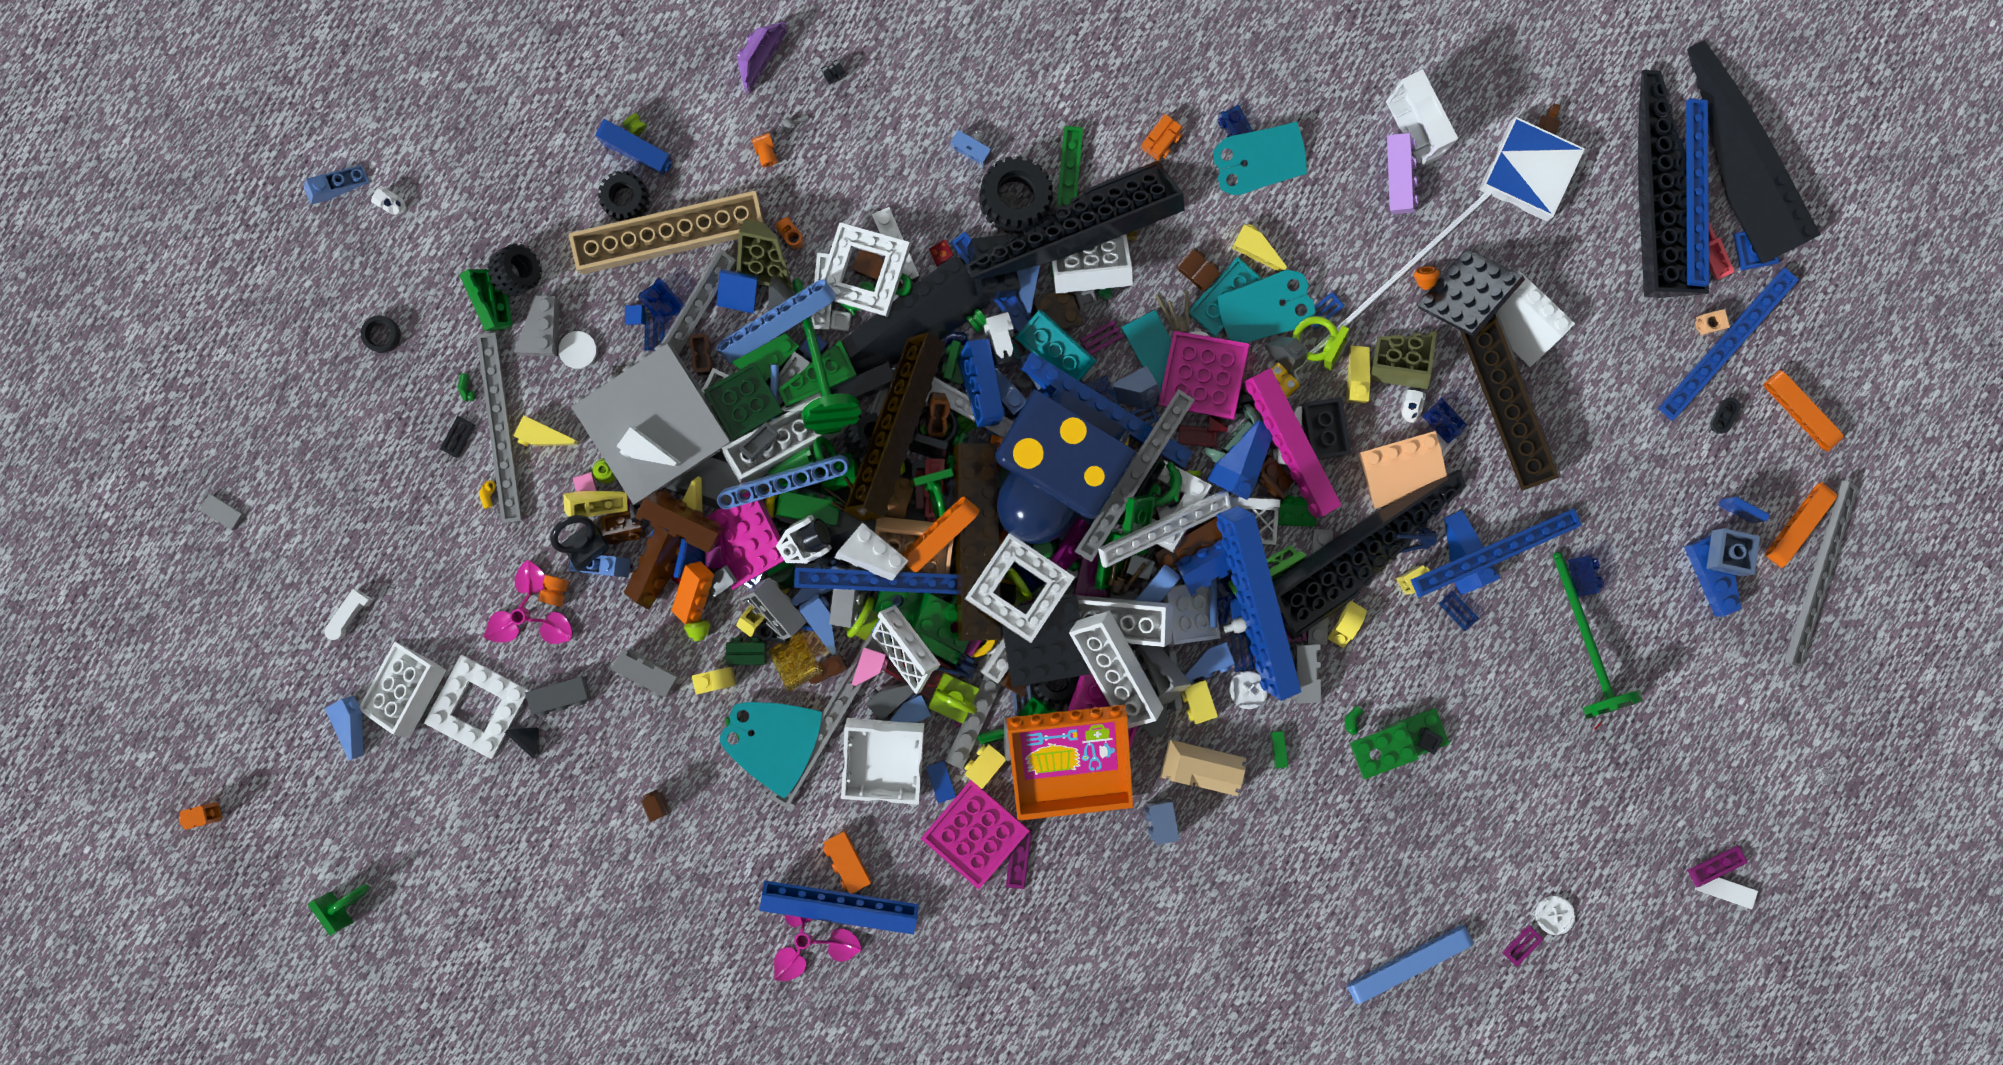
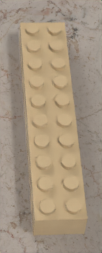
[568,190,765,275]

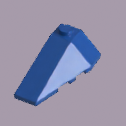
[1207,420,1273,500]
[1444,510,1500,595]

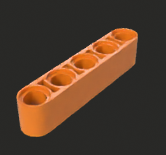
[1763,370,1844,452]
[1765,482,1838,568]
[902,496,980,573]

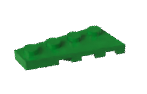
[778,340,857,408]

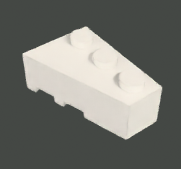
[834,523,908,581]

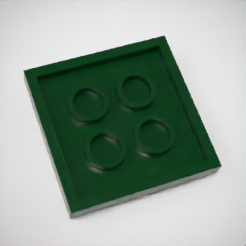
[703,362,783,441]

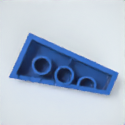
[1684,535,1741,617]

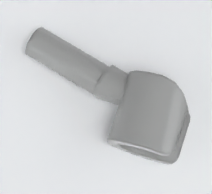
[782,115,809,131]

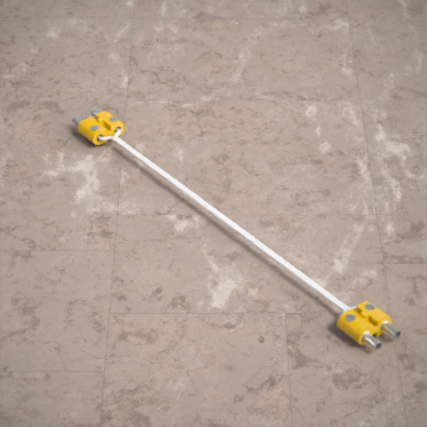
[1271,191,1493,398]

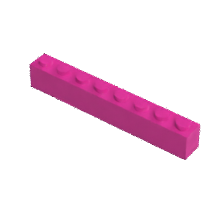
[1244,368,1342,518]

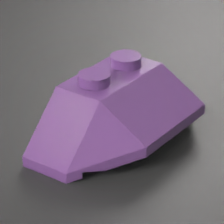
[737,22,788,93]

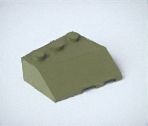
[737,219,793,291]
[1370,331,1437,389]

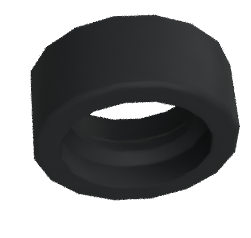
[360,315,401,353]

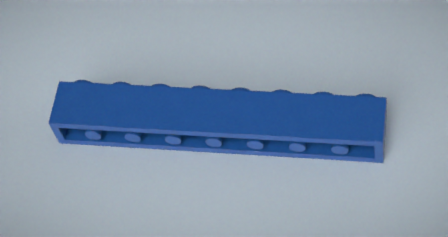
[759,880,919,935]

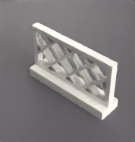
[1200,494,1280,545]
[977,604,1020,683]
[872,605,940,694]

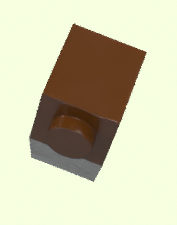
[852,249,903,289]

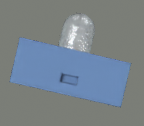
[951,130,991,166]

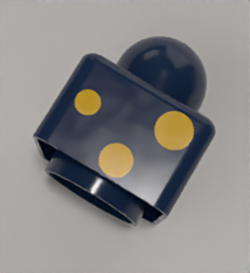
[995,387,1138,544]

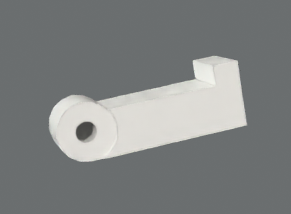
[325,589,374,640]

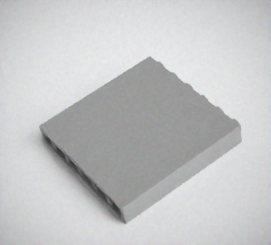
[571,343,733,505]

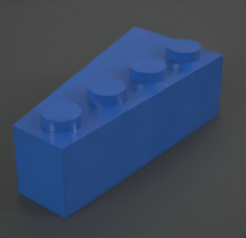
[957,339,1005,428]
[1175,540,1231,596]

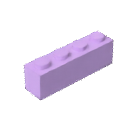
[1387,133,1419,214]

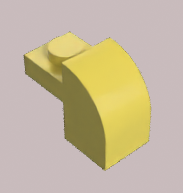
[1327,601,1367,648]
[692,667,737,694]

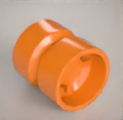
[538,574,570,607]

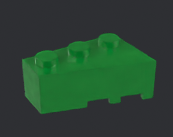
[459,269,512,331]
[732,333,800,385]
[774,490,841,526]

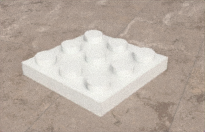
[1163,584,1221,645]

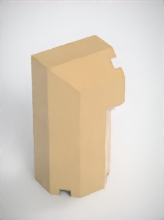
[1160,739,1246,796]

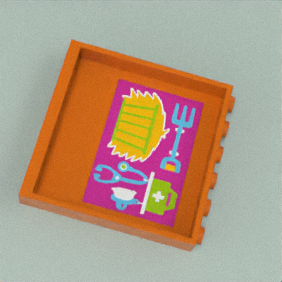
[1006,705,1133,821]

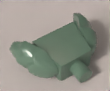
[1205,403,1264,463]

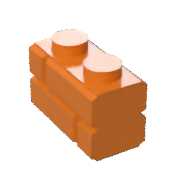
[1141,114,1183,161]
[179,802,222,830]

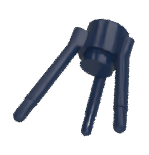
[1397,528,1437,553]
[936,650,977,678]

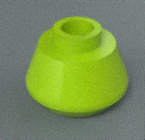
[592,458,616,484]
[684,619,710,641]

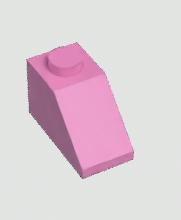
[852,647,889,686]

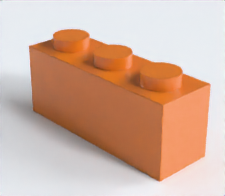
[671,561,714,624]
[823,830,872,894]

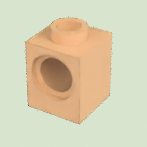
[1695,309,1730,336]

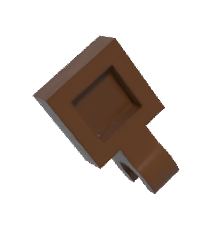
[1538,103,1561,135]

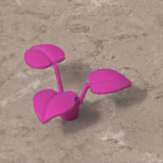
[483,560,572,644]
[774,915,861,981]

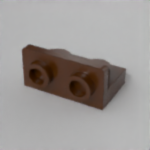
[1257,455,1294,500]
[601,509,645,545]

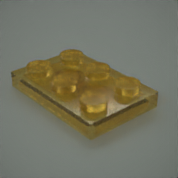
[769,631,822,692]

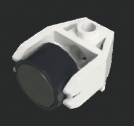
[983,312,1021,368]
[776,515,832,563]

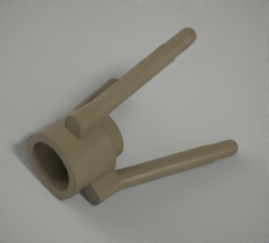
[1156,290,1191,332]

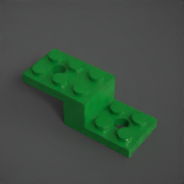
[1095,495,1155,589]
[872,591,969,653]
[1349,708,1450,780]

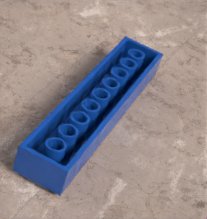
[1216,506,1301,701]

